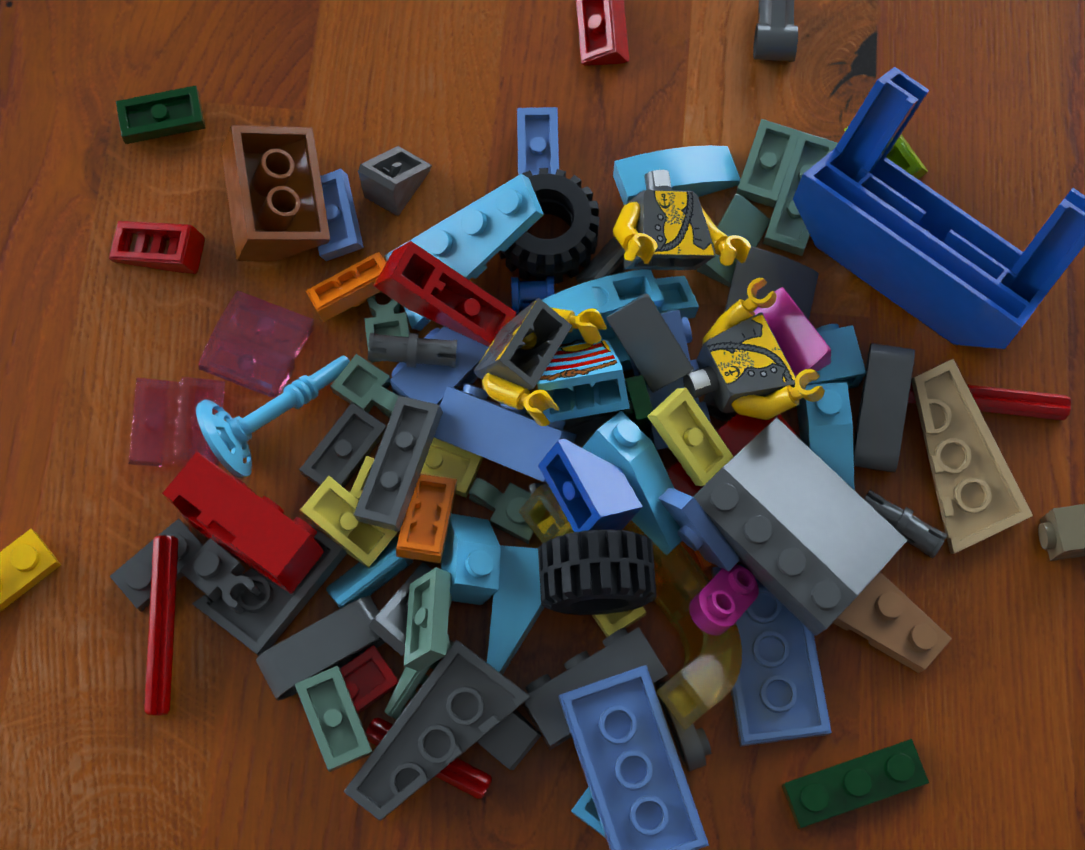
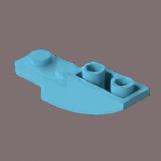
[542,269,699,344]

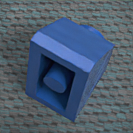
[538,439,643,532]

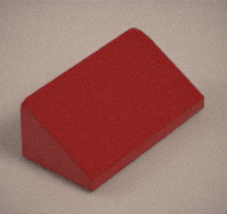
[576,0,629,66]

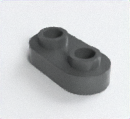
[656,679,712,772]

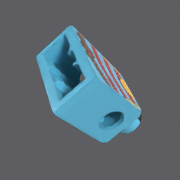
[537,339,630,422]

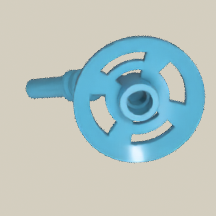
[196,355,350,479]

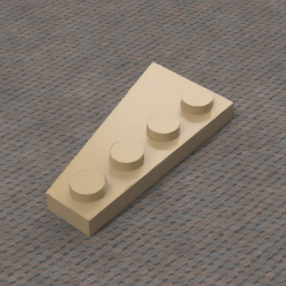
[911,359,1033,554]

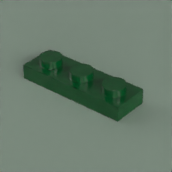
[782,739,929,829]

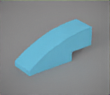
[613,145,740,205]

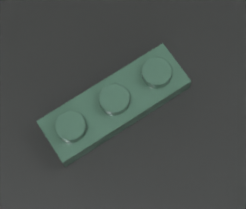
[763,131,838,256]

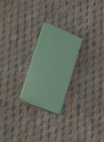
[697,193,770,287]

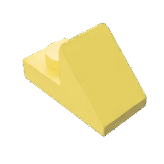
[299,476,397,567]

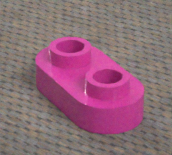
[689,564,759,635]

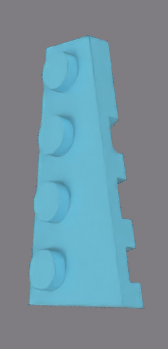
[384,174,544,331]

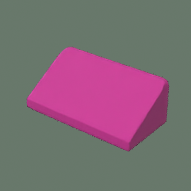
[754,287,831,376]

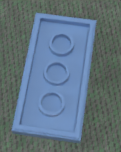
[711,564,832,747]
[558,665,709,850]

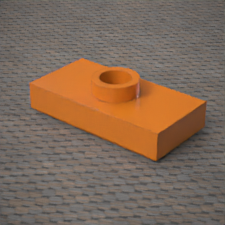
[306,252,386,322]
[396,474,457,563]

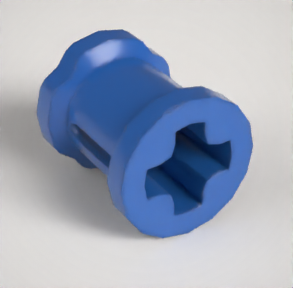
[511,276,554,315]

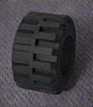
[498,168,600,284]
[538,530,657,615]

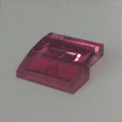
[198,290,314,398]
[128,377,225,467]

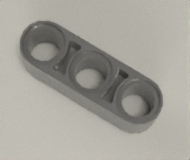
[853,343,915,473]
[256,596,386,701]

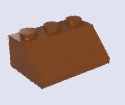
[221,125,330,261]

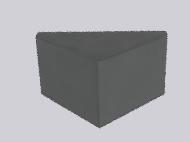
[358,146,432,216]

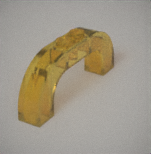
[518,483,742,729]

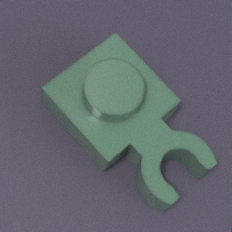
[364,295,410,363]

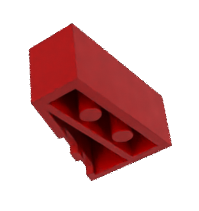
[162,451,324,594]

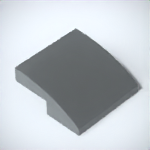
[724,246,819,320]

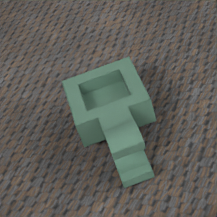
[330,354,398,419]
[469,478,549,544]

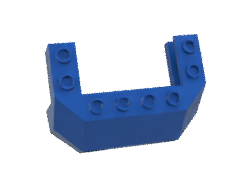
[793,67,1085,349]

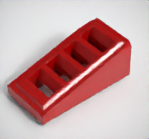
[109,221,205,274]

